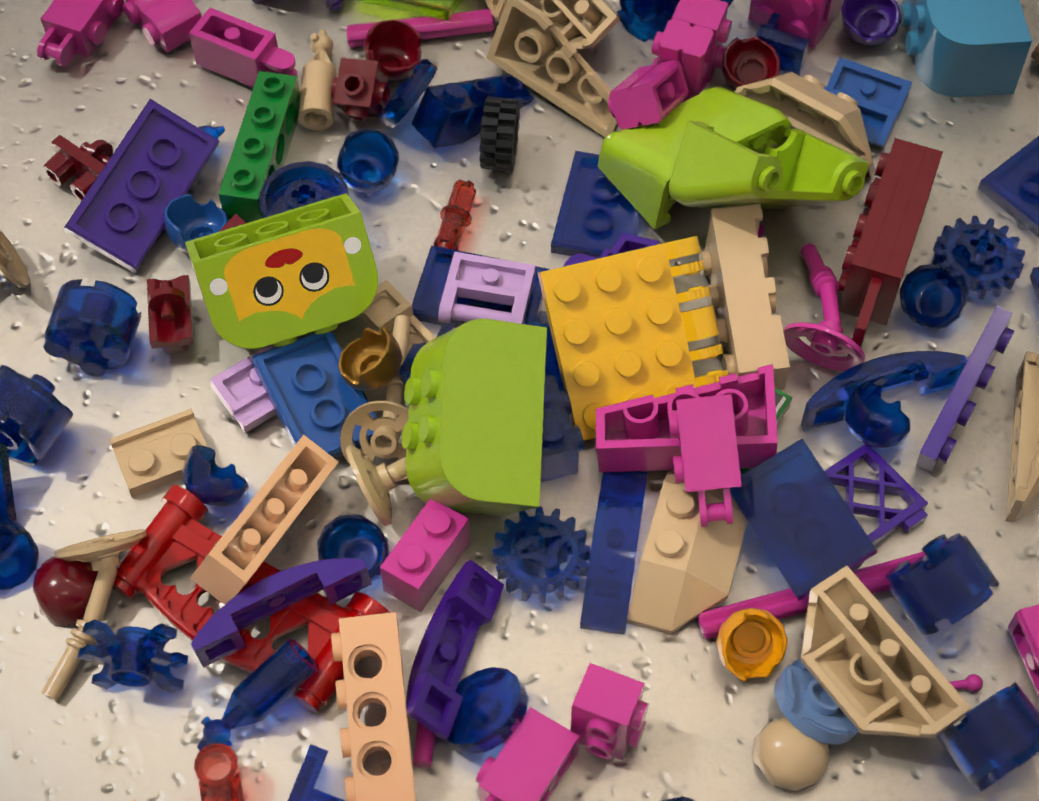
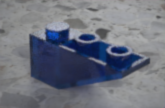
[411,74,534,149]

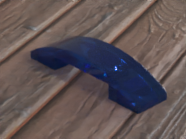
[801,351,968,432]
[580,471,648,635]

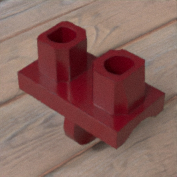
[43,135,113,201]
[147,275,194,354]

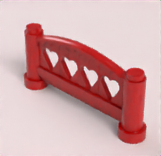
[112,485,390,713]

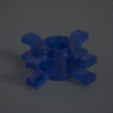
[77,619,188,693]

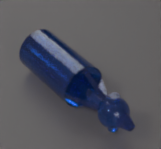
[197,638,318,752]

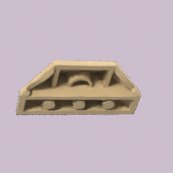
[527,0,620,51]
[735,72,875,179]
[1005,351,1039,522]
[626,470,749,635]
[800,566,972,738]

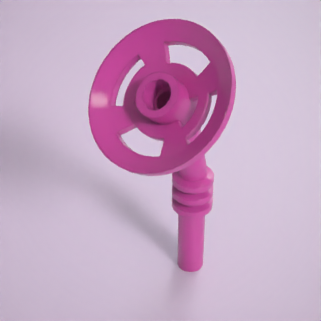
[783,243,865,371]

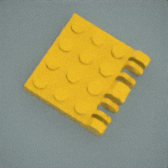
[538,236,728,442]

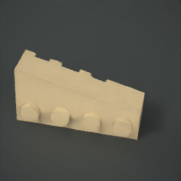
[699,204,790,390]

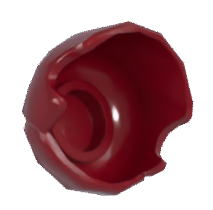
[364,19,422,81]
[721,36,780,92]
[33,556,98,626]

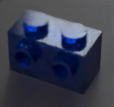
[540,375,584,482]

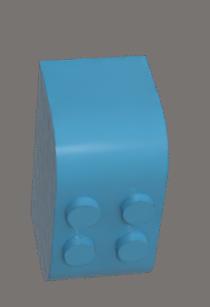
[899,0,1032,97]

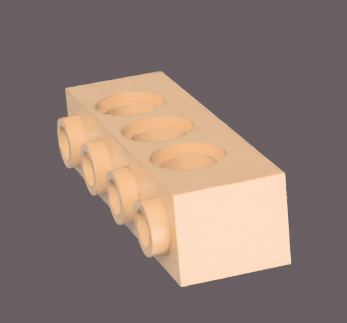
[190,435,339,605]
[331,612,416,801]

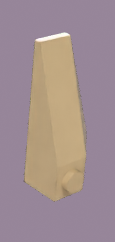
[486,0,618,138]

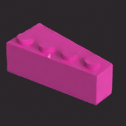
[596,364,778,472]

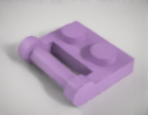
[438,252,536,324]

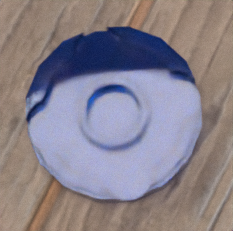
[379,58,438,129]
[444,667,528,755]

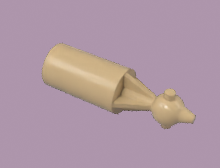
[298,29,337,131]

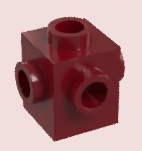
[331,58,390,121]

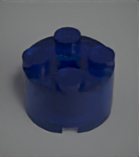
[43,279,142,377]
[0,365,73,466]
[886,533,1000,636]
[937,682,1039,793]

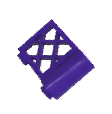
[771,443,928,575]

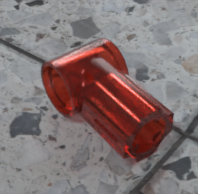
[194,743,245,801]

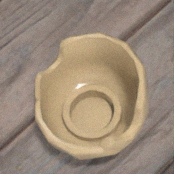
[752,717,830,791]

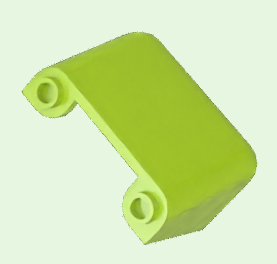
[597,87,791,230]
[669,121,870,209]

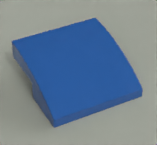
[824,57,912,149]

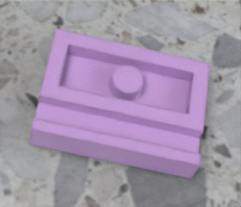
[210,344,277,433]

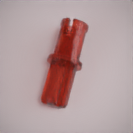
[433,179,477,255]

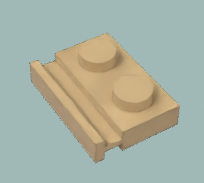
[109,408,215,498]

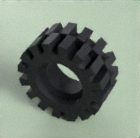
[479,97,520,171]

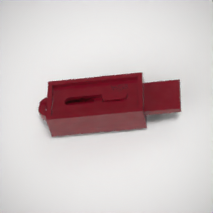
[837,138,943,356]

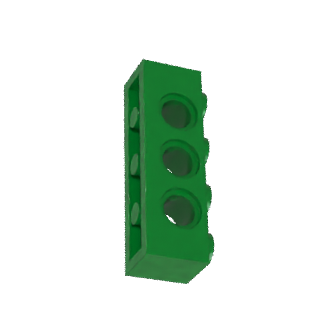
[218,71,300,223]

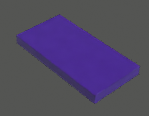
[64,99,220,274]

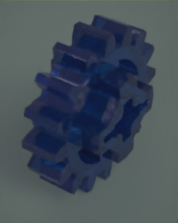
[932,216,1025,300]
[492,506,591,604]

